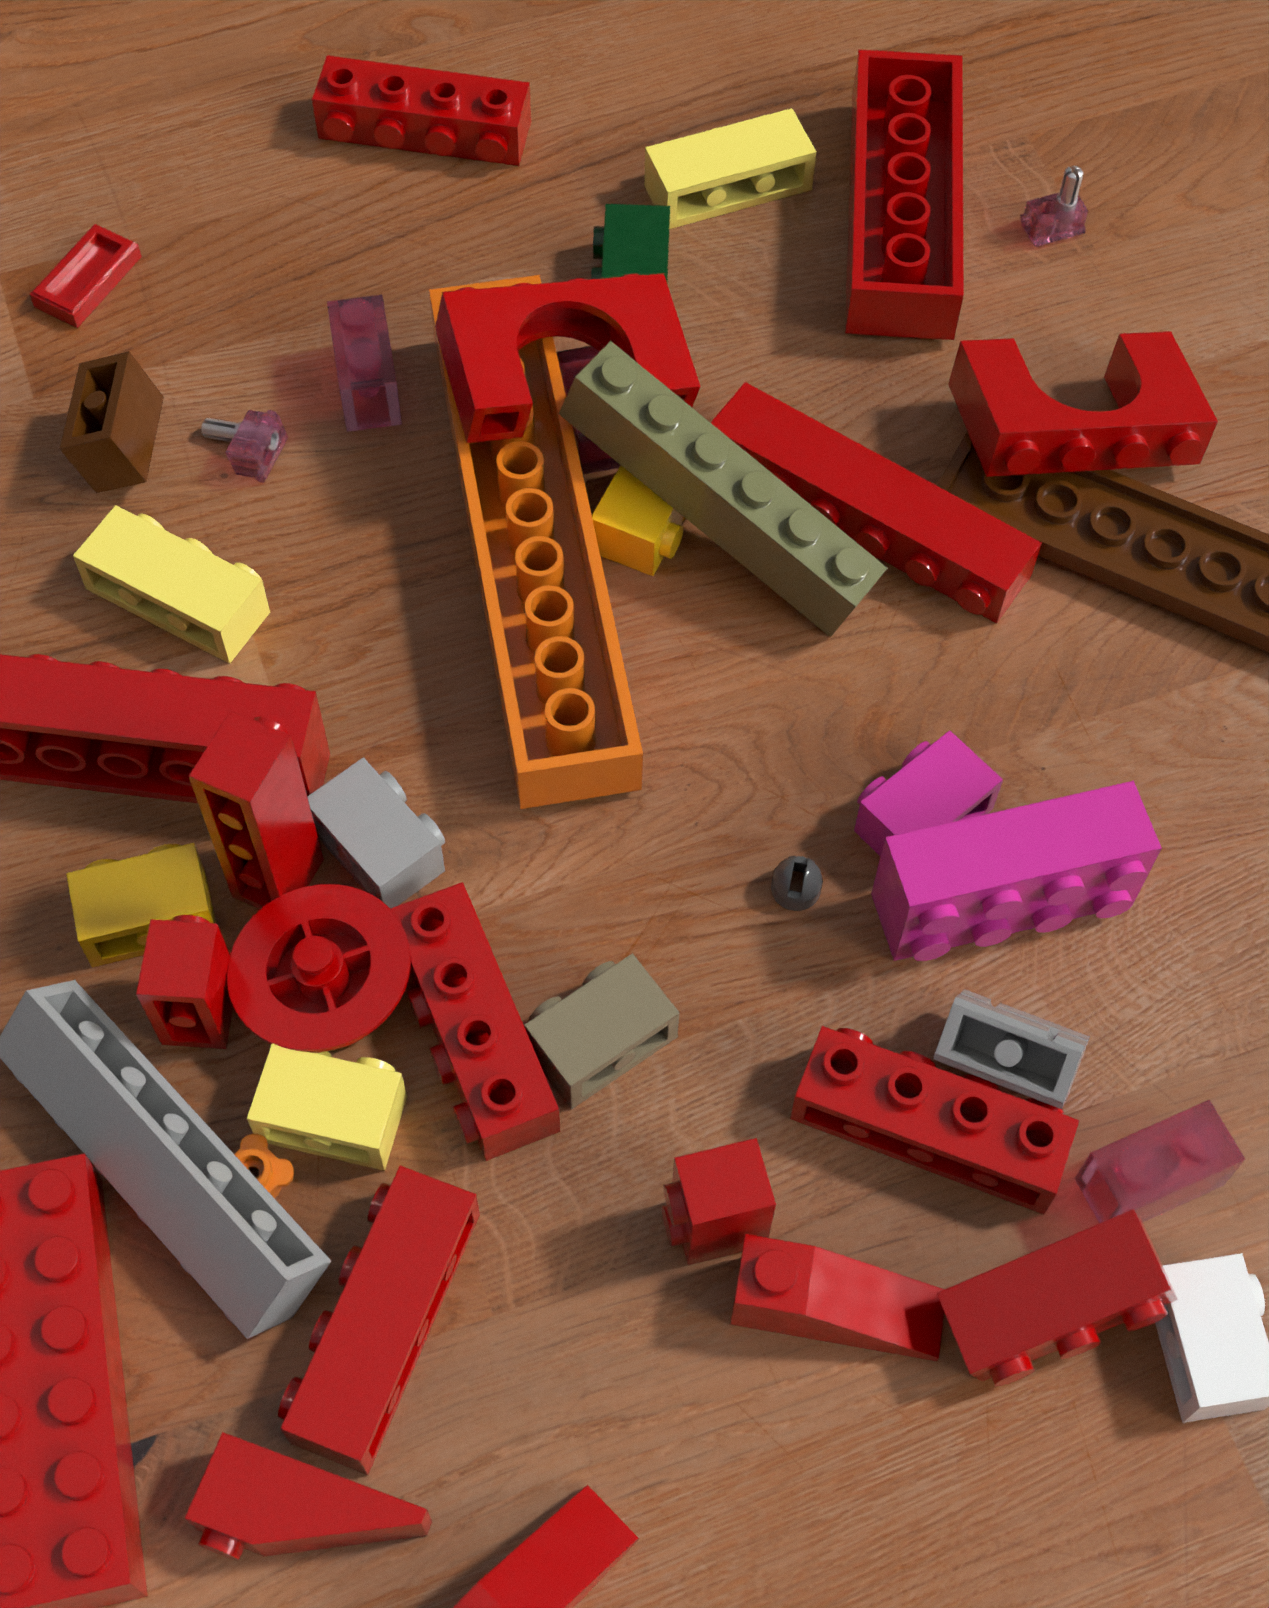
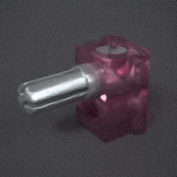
[1020,166,1088,247]
[201,410,288,483]

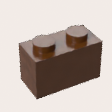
[59,351,164,493]

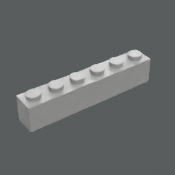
[0,980,331,1339]

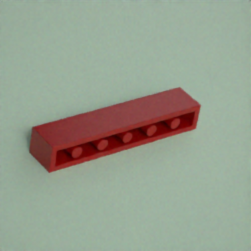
[710,382,1042,624]

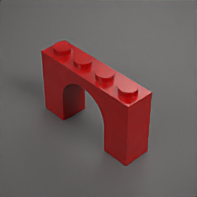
[435,273,701,443]
[948,331,1218,477]

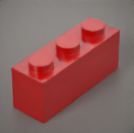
[937,1209,1178,1386]

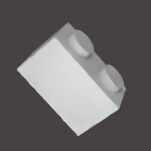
[1155,1253,1269,1423]

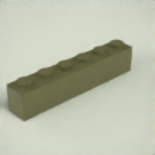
[559,341,887,637]

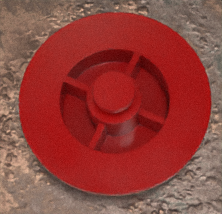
[227,884,411,1053]

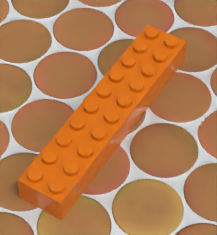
[429,275,643,809]

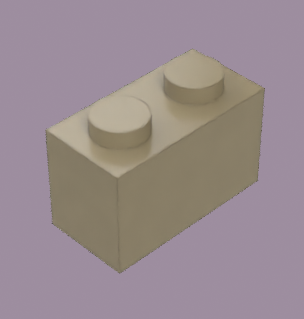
[524,953,680,1110]

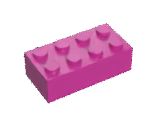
[871,781,1162,961]

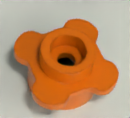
[234,1134,294,1199]

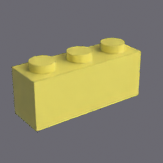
[644,108,816,229]
[73,505,270,664]

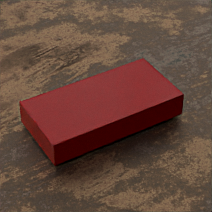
[29,224,142,328]

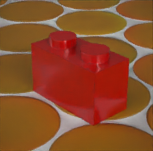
[136,915,233,1049]
[662,1138,776,1265]

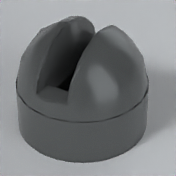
[771,856,823,911]

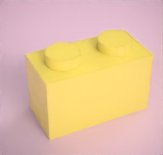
[247,1044,407,1171]

